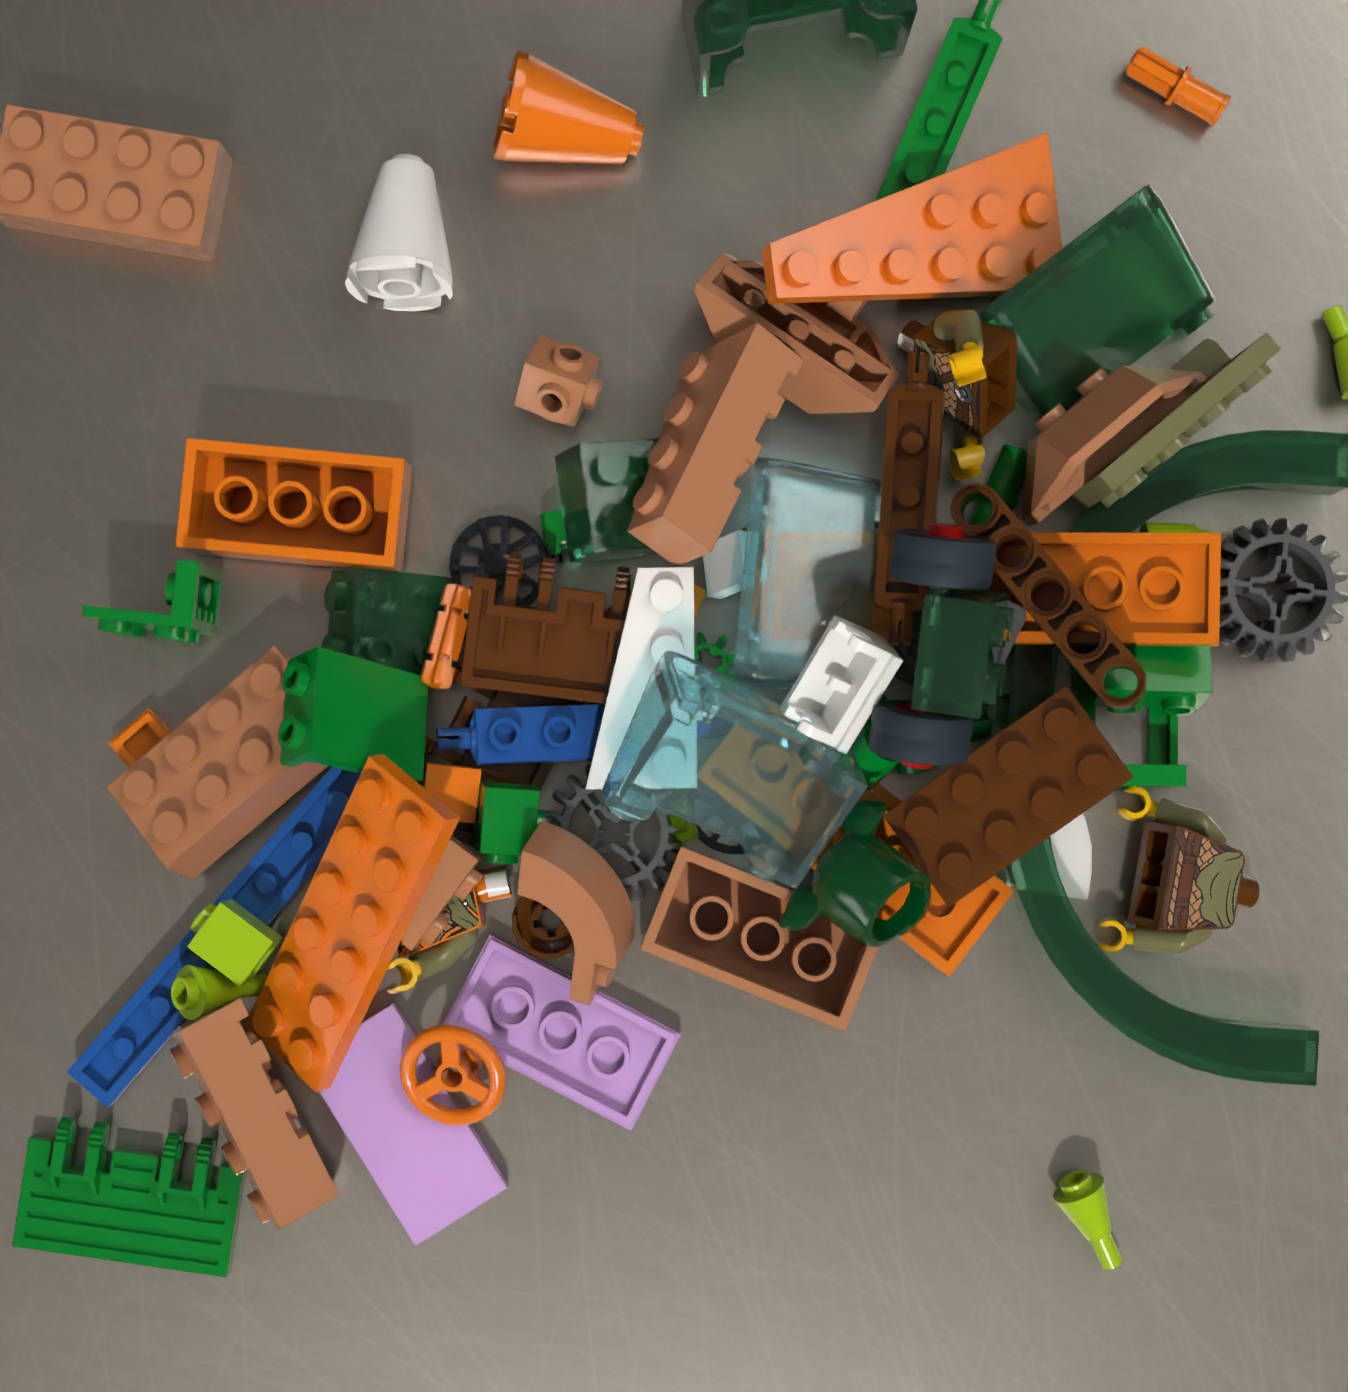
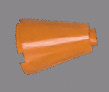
[493,51,644,164]

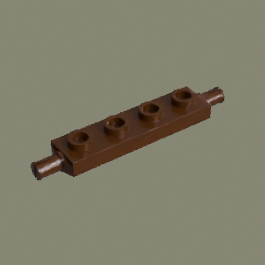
[874,352,945,646]

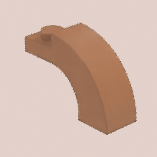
[517,821,635,1006]

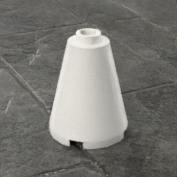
[345,154,454,312]

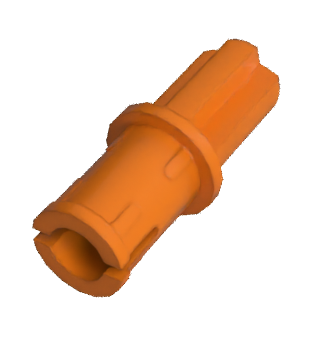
[1125,47,1231,126]

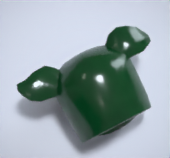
[778,800,931,947]

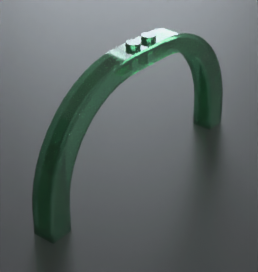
[992,430,1348,1086]

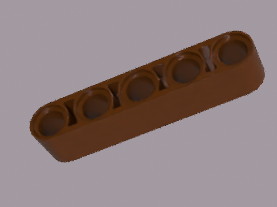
[950,483,1147,710]

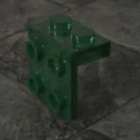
[322,568,454,675]

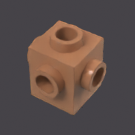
[514,335,603,428]

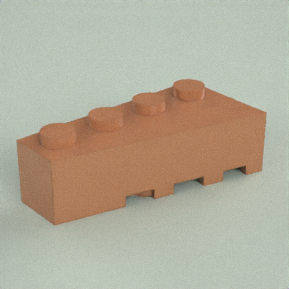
[627,322,804,567]
[169,998,339,1229]

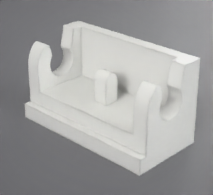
[779,615,903,754]

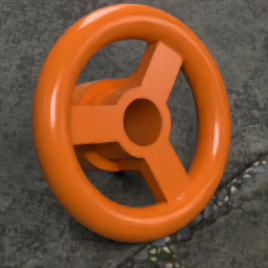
[399,1025,506,1126]

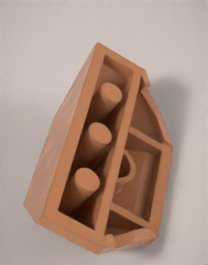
[694,253,901,414]
[1021,365,1208,527]

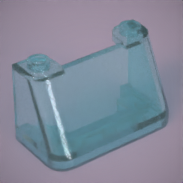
[734,457,882,691]
[602,651,868,889]

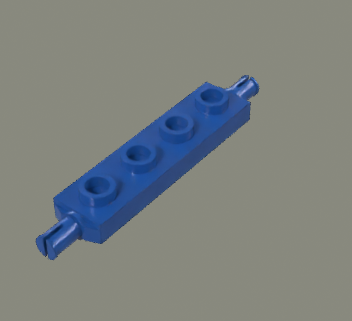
[436,704,729,766]

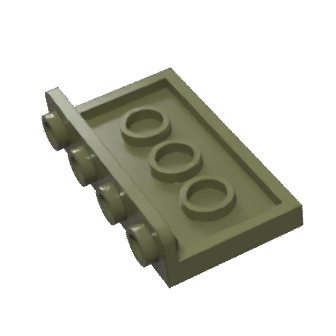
[1070,332,1281,512]

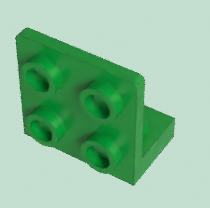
[82,559,224,644]

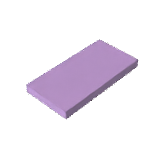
[443,934,681,1130]
[319,1002,508,1246]

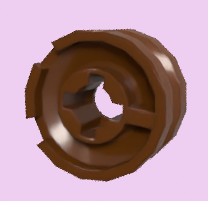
[512,896,574,959]

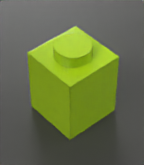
[187,899,283,986]

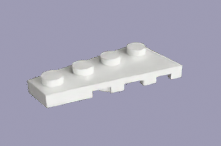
[586,567,696,789]

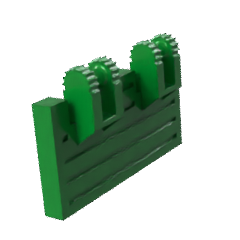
[12,1116,246,1278]

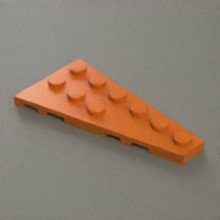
[761,132,1068,304]

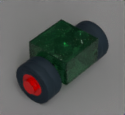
[868,523,1015,769]

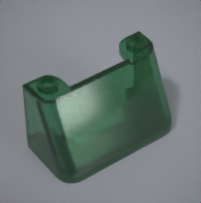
[682,0,918,98]
[979,184,1216,423]

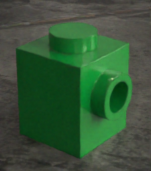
[471,781,546,864]

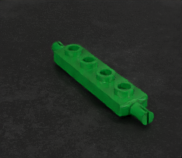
[875,0,1003,201]

